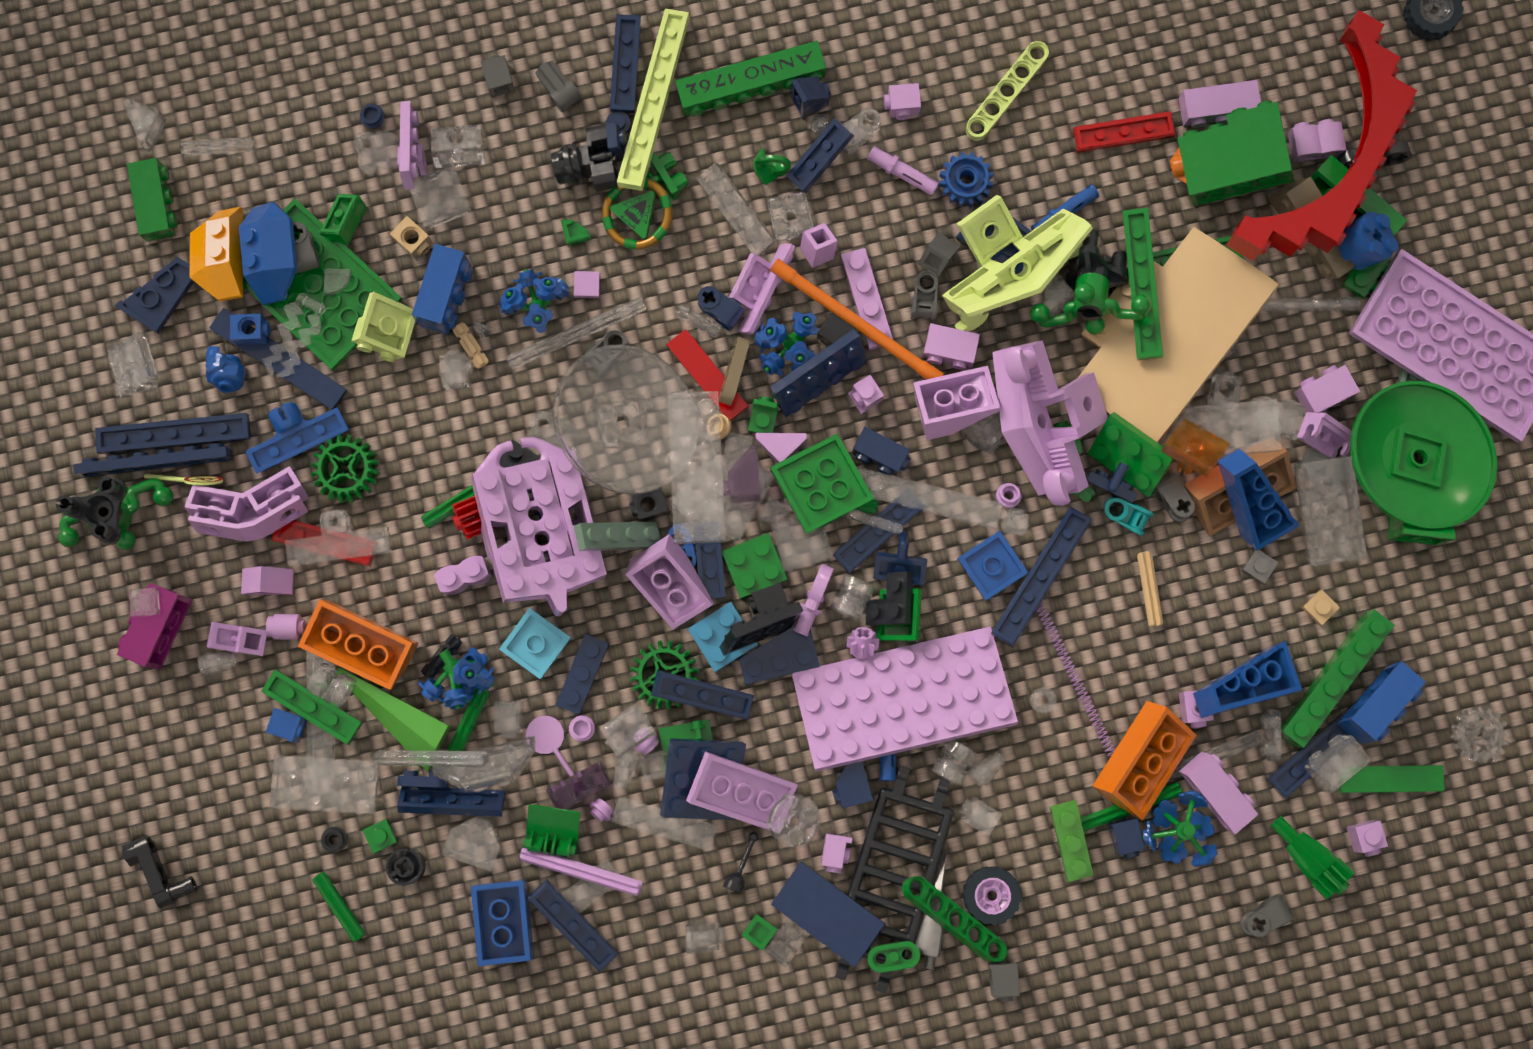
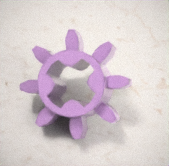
[847,627,879,659]

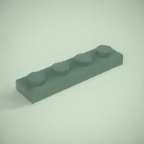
[574,522,660,551]

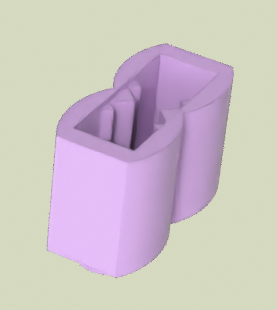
[1288,119,1347,162]
[434,556,492,595]

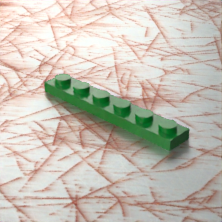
[1123,208,1163,361]

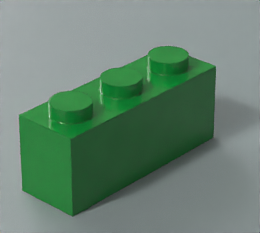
[127,158,178,242]

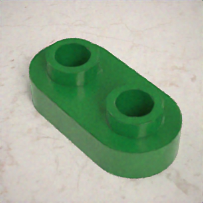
[868,941,920,973]

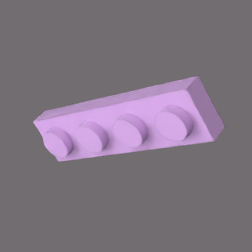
[841,248,893,350]

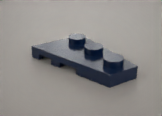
[114,257,194,334]
[739,625,820,685]

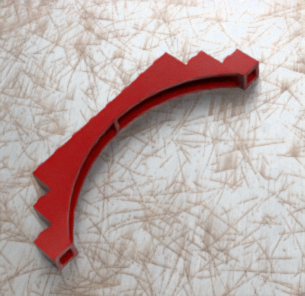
[1226,10,1417,261]

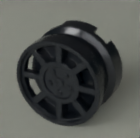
[386,848,426,886]

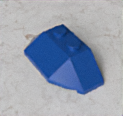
[239,202,297,305]

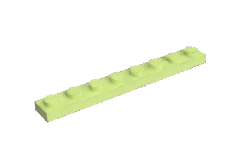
[617,9,690,191]

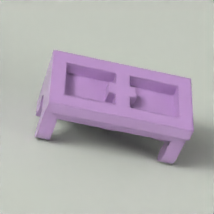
[1297,412,1352,458]

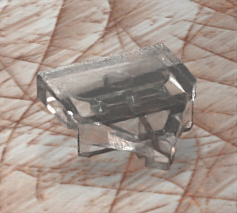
[442,816,501,871]

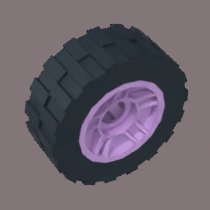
[962,866,1022,925]

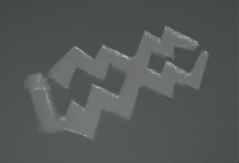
[262,292,326,378]

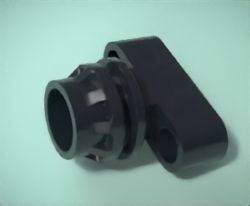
[551,123,618,192]

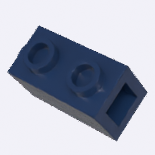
[852,426,911,476]

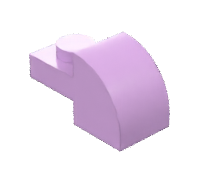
[207,622,267,656]

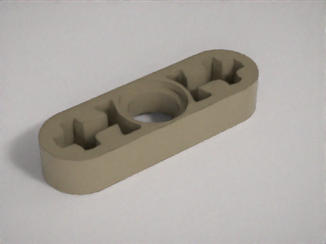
[718,336,750,405]

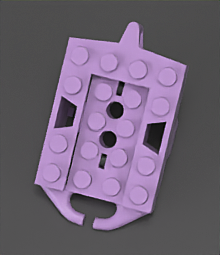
[471,437,607,616]

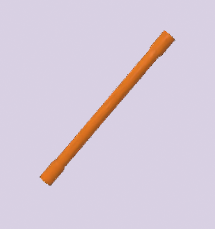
[770,258,944,380]

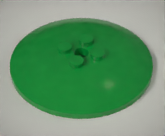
[1350,381,1497,529]

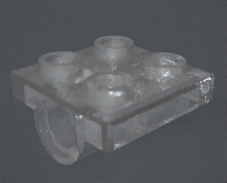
[107,332,159,398]

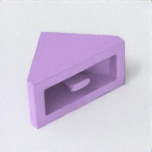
[756,433,807,463]
[241,566,294,595]

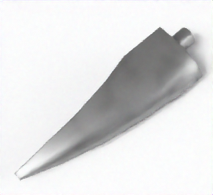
[915,851,948,970]

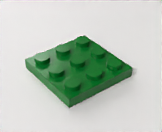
[770,433,874,536]

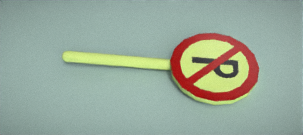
[144,474,223,485]

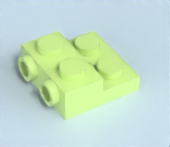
[351,292,416,362]

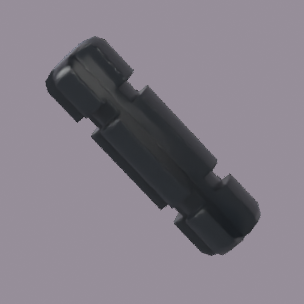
[421,634,462,679]

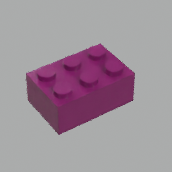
[117,583,193,670]

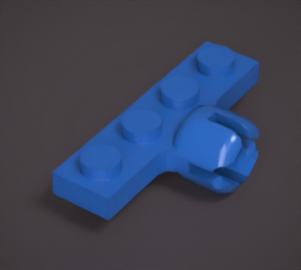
[245,402,350,474]

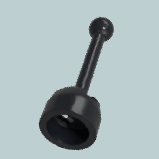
[723,832,759,894]

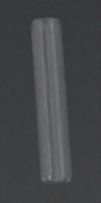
[180,137,255,156]

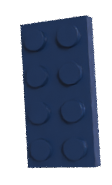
[770,329,868,417]

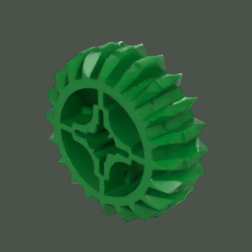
[311,435,380,503]
[630,640,699,710]

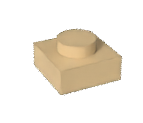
[1301,589,1340,626]

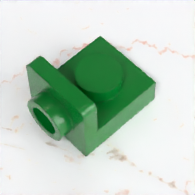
[748,396,779,434]

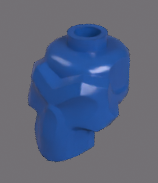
[205,346,246,393]

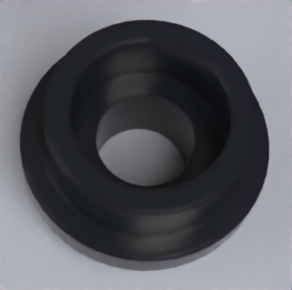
[321,827,348,853]

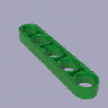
[902,876,1007,963]

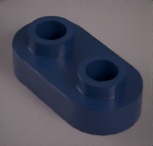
[397,770,449,788]

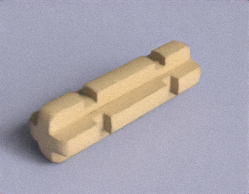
[453,323,489,369]

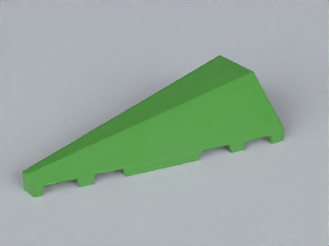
[336,667,451,771]

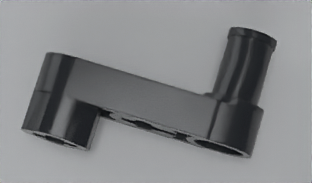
[122,835,198,909]

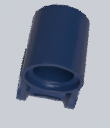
[698,286,746,331]

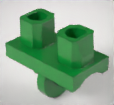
[645,152,689,201]

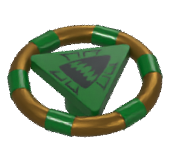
[602,178,673,250]

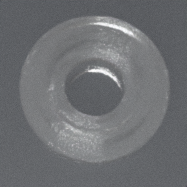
[1030,687,1056,713]

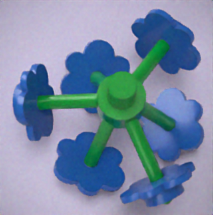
[1143,791,1218,867]

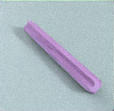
[520,848,642,896]

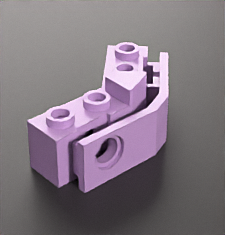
[184,466,309,542]

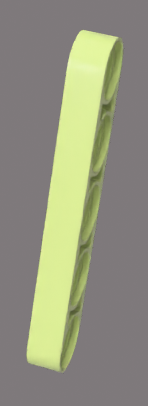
[966,41,1049,141]

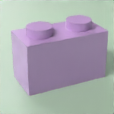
[922,323,980,370]
[1294,365,1360,413]

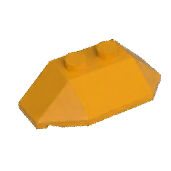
[190,207,243,302]

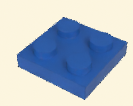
[957,531,1028,601]

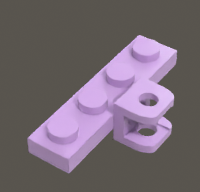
[397,101,427,190]

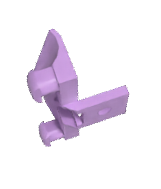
[992,340,1108,506]

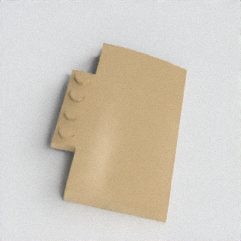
[1078,227,1279,443]

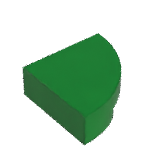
[561,220,591,246]

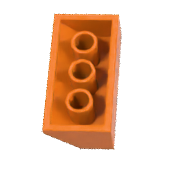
[297,599,419,690]
[1092,701,1197,821]

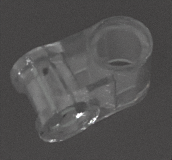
[843,108,881,154]

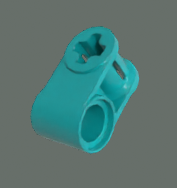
[1103,496,1155,536]

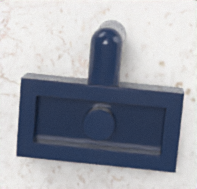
[1086,462,1137,503]
[873,531,927,586]

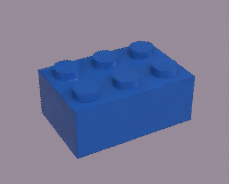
[412,244,473,335]
[1337,661,1426,744]
[471,879,534,966]

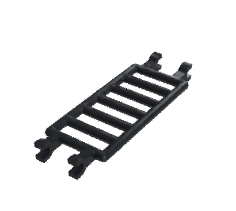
[835,765,954,993]

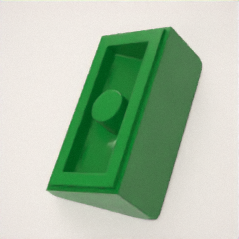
[319,194,366,245]

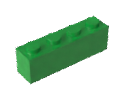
[1311,155,1407,236]

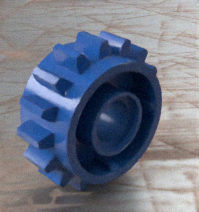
[939,152,994,208]

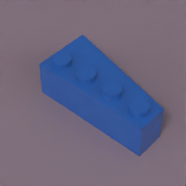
[1218,448,1300,551]
[1193,641,1302,718]

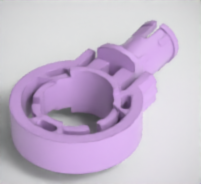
[793,564,834,637]

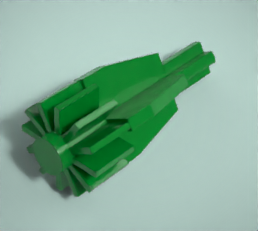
[1270,816,1355,899]

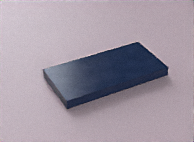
[771,861,886,967]

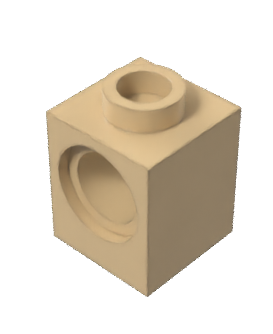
[390,216,433,260]

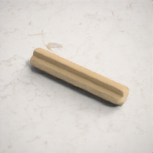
[1137,551,1163,627]

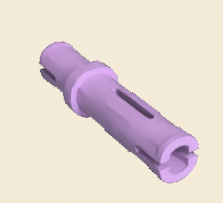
[867,146,939,196]

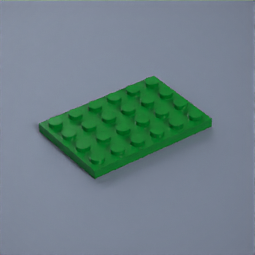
[243,198,403,371]

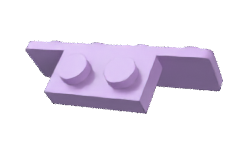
[729,244,795,335]

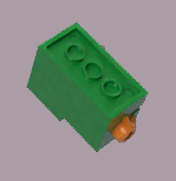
[1170,101,1295,207]

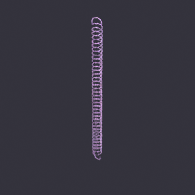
[1036,601,1116,757]

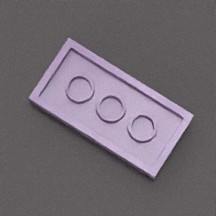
[686,751,798,833]

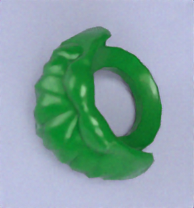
[753,148,791,185]

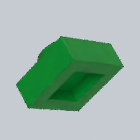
[362,819,398,854]
[741,913,778,951]

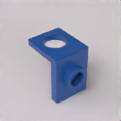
[266,708,307,743]

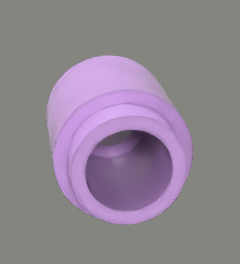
[266,614,306,640]

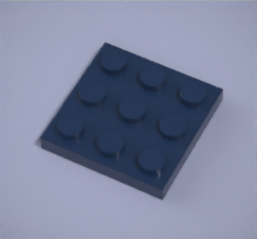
[660,738,746,820]

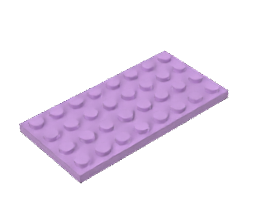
[1349,249,1533,443]
[792,626,1018,772]

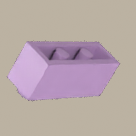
[1178,80,1261,128]
[1179,752,1258,834]

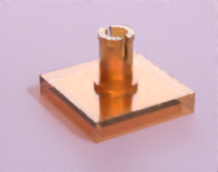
[1161,418,1230,477]

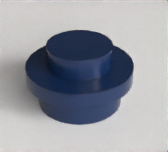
[360,104,385,129]
[606,111,631,133]

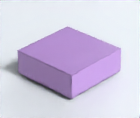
[574,271,600,298]

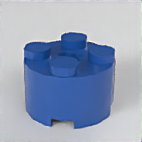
[1338,212,1399,270]

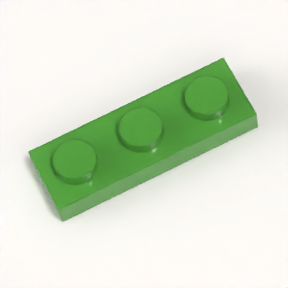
[1050,800,1093,882]

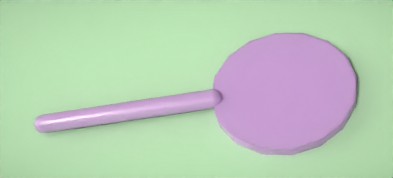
[526,716,584,792]

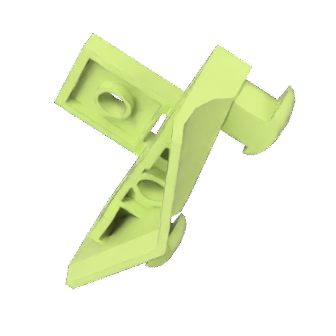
[942,195,1093,331]

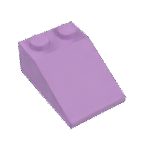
[913,366,1000,440]
[625,534,713,629]

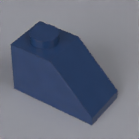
[791,76,831,119]
[832,761,873,809]

